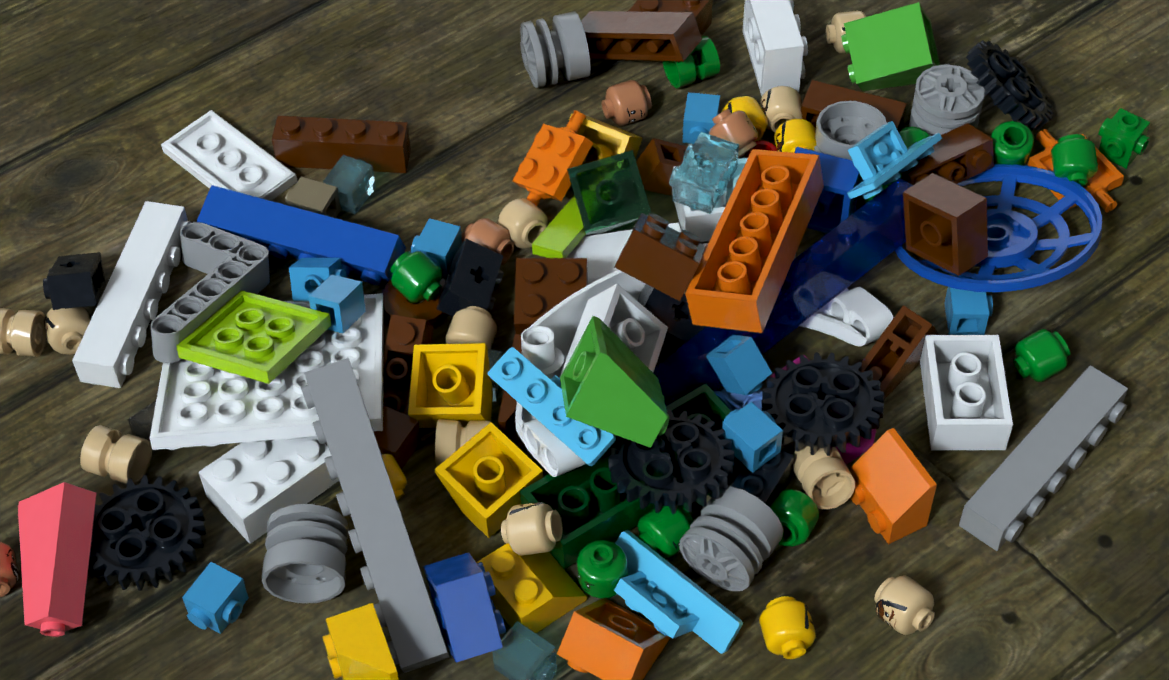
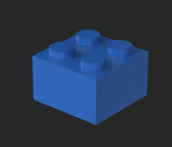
[794,147,861,238]
[423,552,506,663]

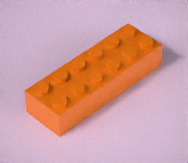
[685,149,824,333]

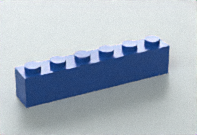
[197,185,406,285]

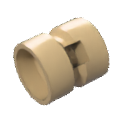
[0,308,47,357]
[435,419,491,467]
[80,425,152,485]
[792,446,855,509]

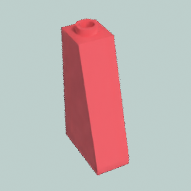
[18,482,96,637]

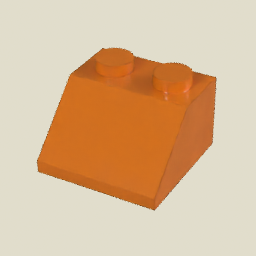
[850,428,937,544]
[557,598,670,680]

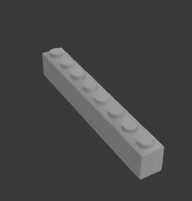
[301,358,449,673]

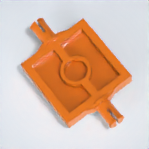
[512,110,593,206]
[1027,129,1124,213]

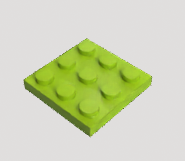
[177,290,331,384]

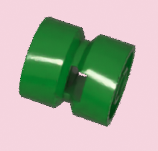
[662,36,720,88]

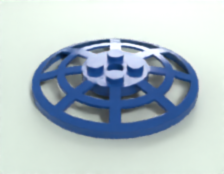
[890,164,1102,292]

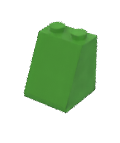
[841,2,940,91]
[560,316,669,448]

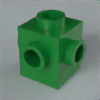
[1098,108,1150,169]

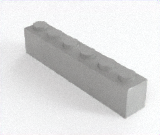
[959,365,1128,551]

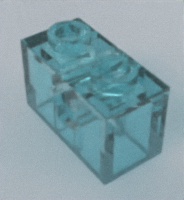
[669,132,739,214]

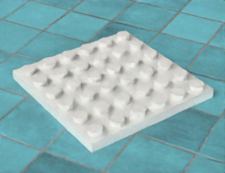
[150,293,384,450]

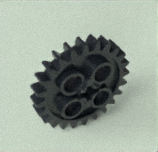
[966,40,1054,131]
[761,352,884,456]
[608,410,735,514]
[88,475,206,591]

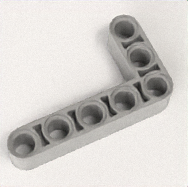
[151,222,270,363]

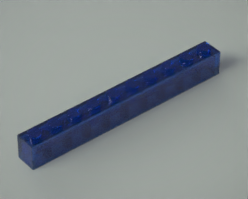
[653,178,913,406]

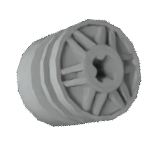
[520,11,591,88]
[909,64,985,136]
[814,101,887,183]
[679,486,783,591]
[262,504,349,603]

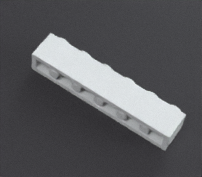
[72,201,191,388]

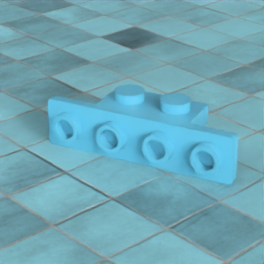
[847,121,942,199]
[488,347,616,466]
[614,530,743,654]

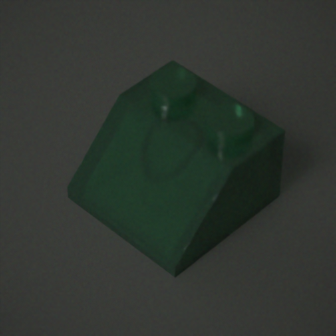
[567,150,651,235]

